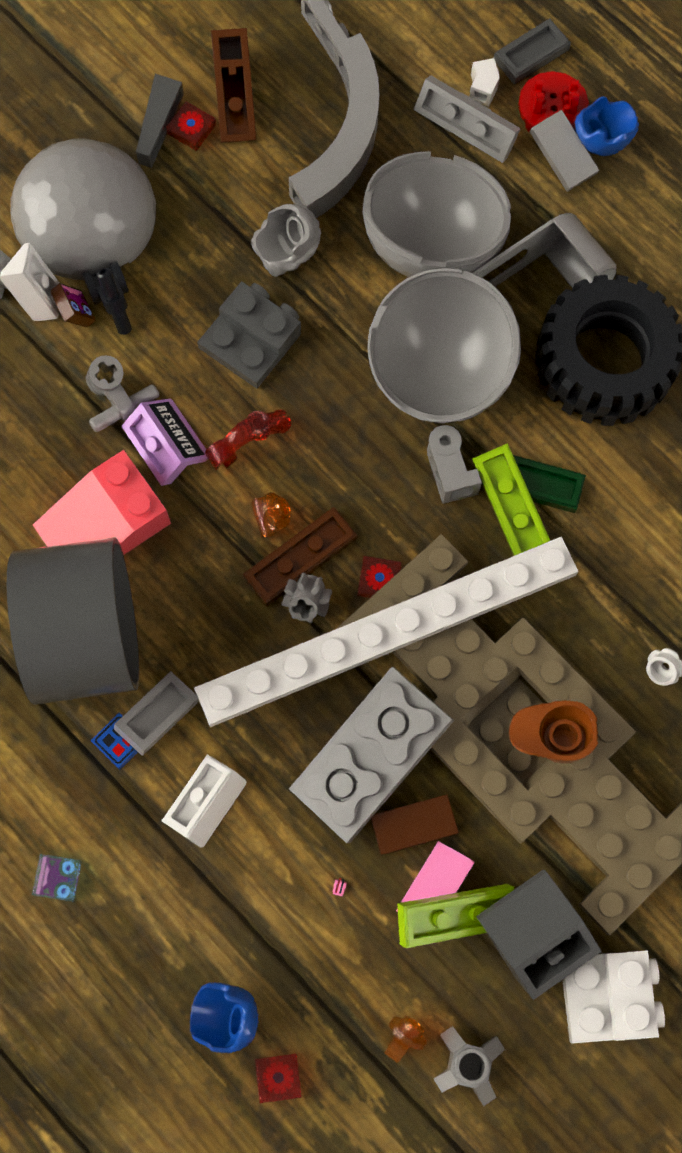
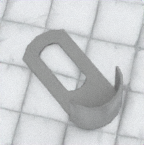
[472,213,617,288]

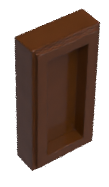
[370,794,459,856]

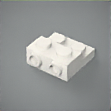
[563,950,665,1044]

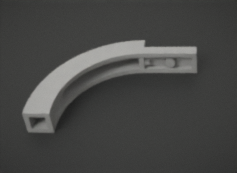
[289,0,379,218]

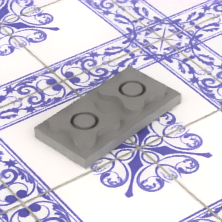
[289,667,454,843]

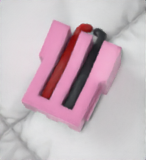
[333,878,347,896]

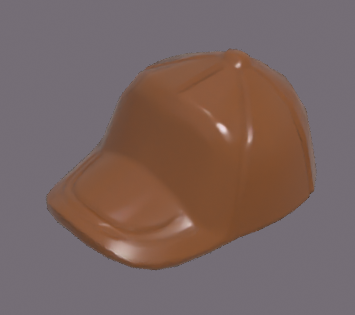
[509,700,598,763]

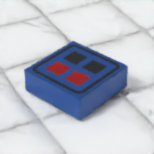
[91,713,138,770]

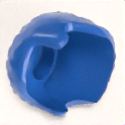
[575,96,639,156]
[190,982,259,1053]

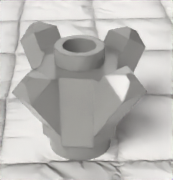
[433,1026,505,1106]

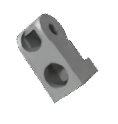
[427,425,482,504]

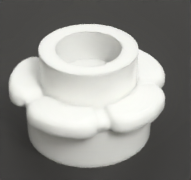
[646,648,682,686]

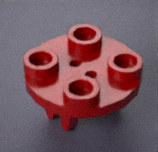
[518,71,589,133]

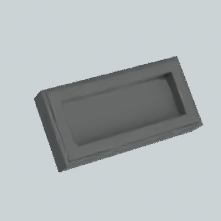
[494,18,571,85]

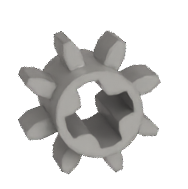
[282,573,332,623]

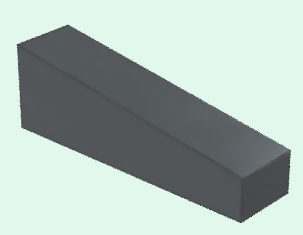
[136,74,184,168]

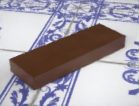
[243,507,357,607]

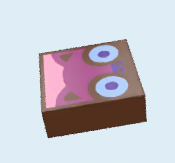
[50,283,96,327]

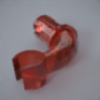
[205,409,291,470]

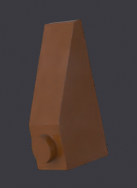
[211,28,256,143]

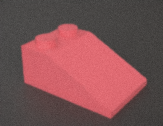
[33,450,171,555]

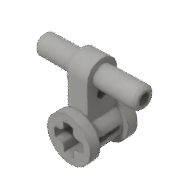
[86,355,159,432]

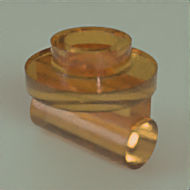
[251,492,291,538]

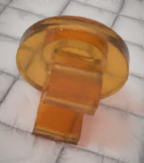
[384,1016,427,1063]

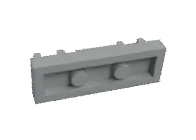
[413,75,521,163]

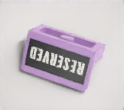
[121,399,210,486]

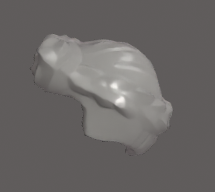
[251,204,321,277]

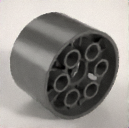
[7,537,139,705]

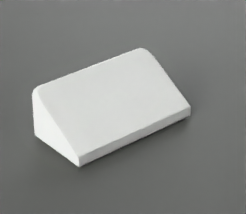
[0,243,60,321]
[162,754,247,848]

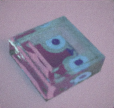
[32,854,82,902]

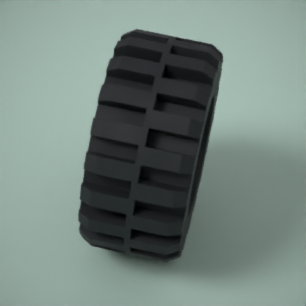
[535,275,682,426]

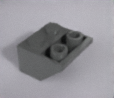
[476,869,602,1000]

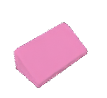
[396,841,475,912]

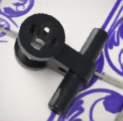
[82,261,132,335]

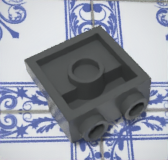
[197,281,301,389]

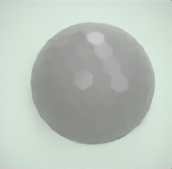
[10,139,156,280]
[363,152,511,277]
[368,268,521,423]

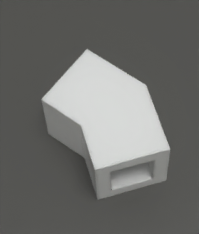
[469,58,500,107]

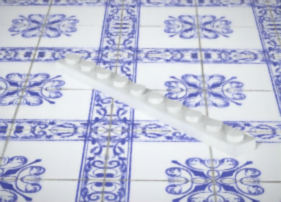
[194,536,578,727]

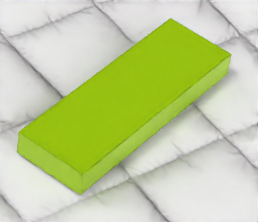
[472,443,550,556]
[397,884,514,948]

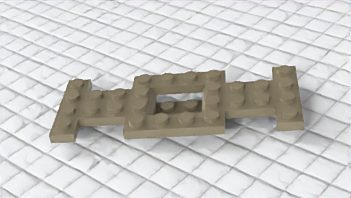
[337,534,682,936]

